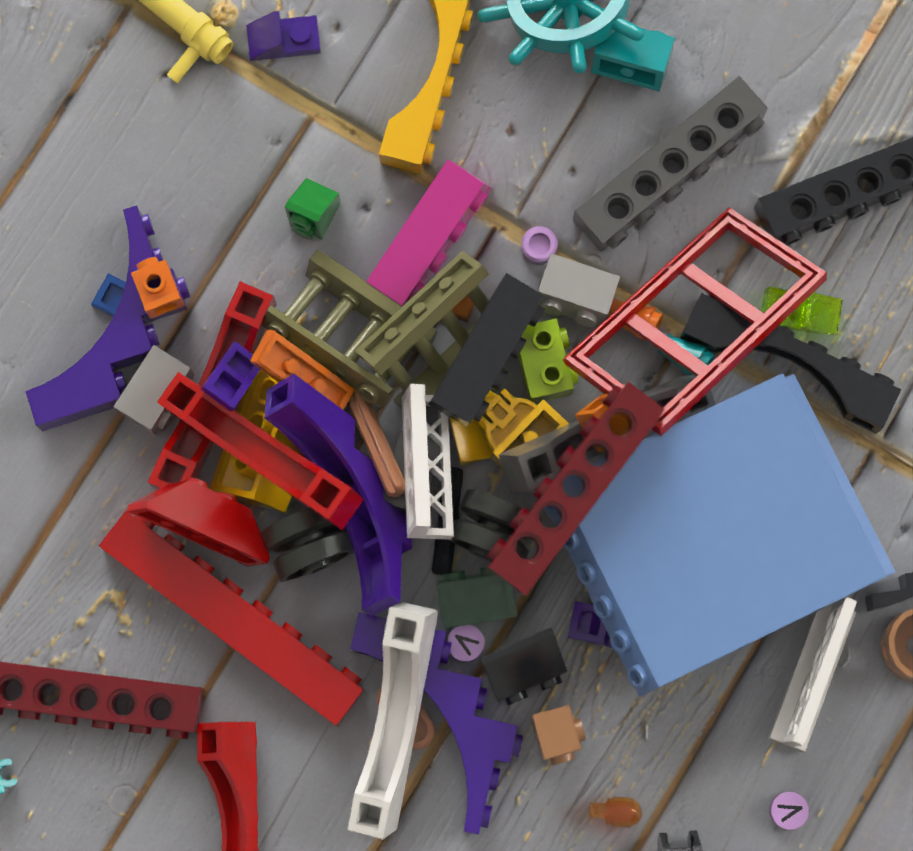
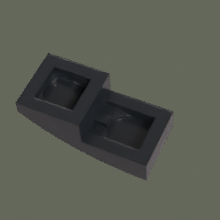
[865,572,913,612]

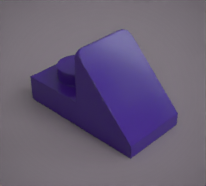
[246,11,321,61]

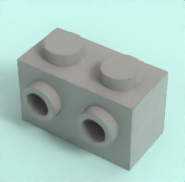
[538,253,620,328]
[114,345,195,436]

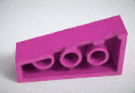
[366,159,493,306]

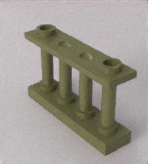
[264,249,438,409]
[355,251,489,410]

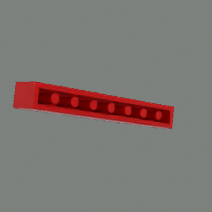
[99,511,364,727]

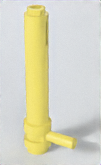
[138,0,234,83]

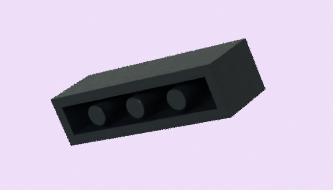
[428,273,545,427]

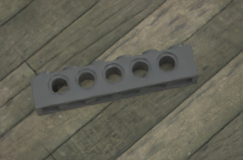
[573,76,768,252]

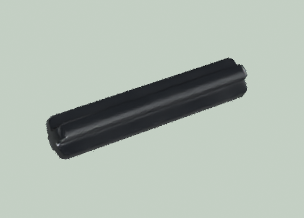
[432,467,463,576]

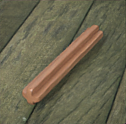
[347,390,405,498]

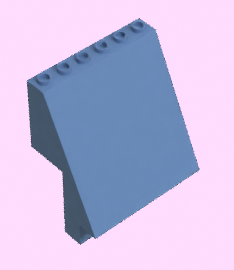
[544,373,895,697]

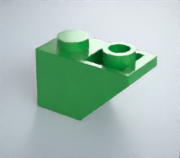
[285,178,341,240]

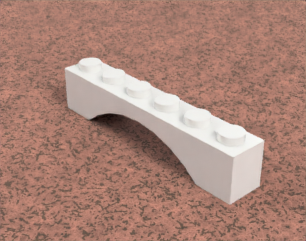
[348,602,439,839]

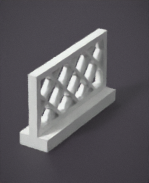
[768,597,857,752]

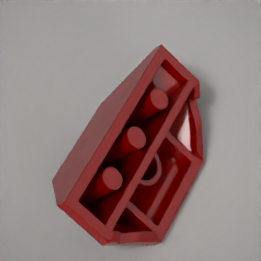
[126,478,270,567]

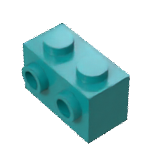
[591,28,675,92]

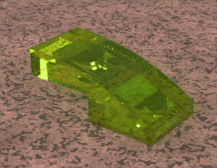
[761,286,843,335]

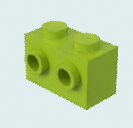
[518,318,579,403]

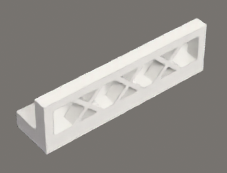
[402,384,454,540]

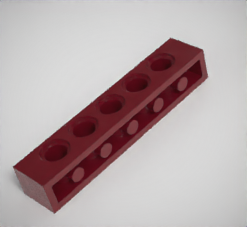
[486,382,666,595]
[0,661,205,740]

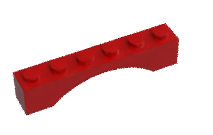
[148,281,277,490]
[157,372,364,530]
[197,722,258,851]

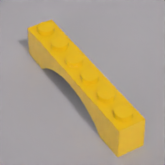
[379,0,474,174]

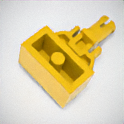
[477,389,569,469]

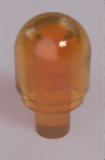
[589,796,642,828]

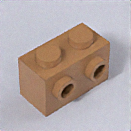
[530,705,586,765]

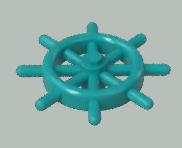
[477,0,644,74]

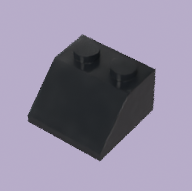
[480,627,568,706]

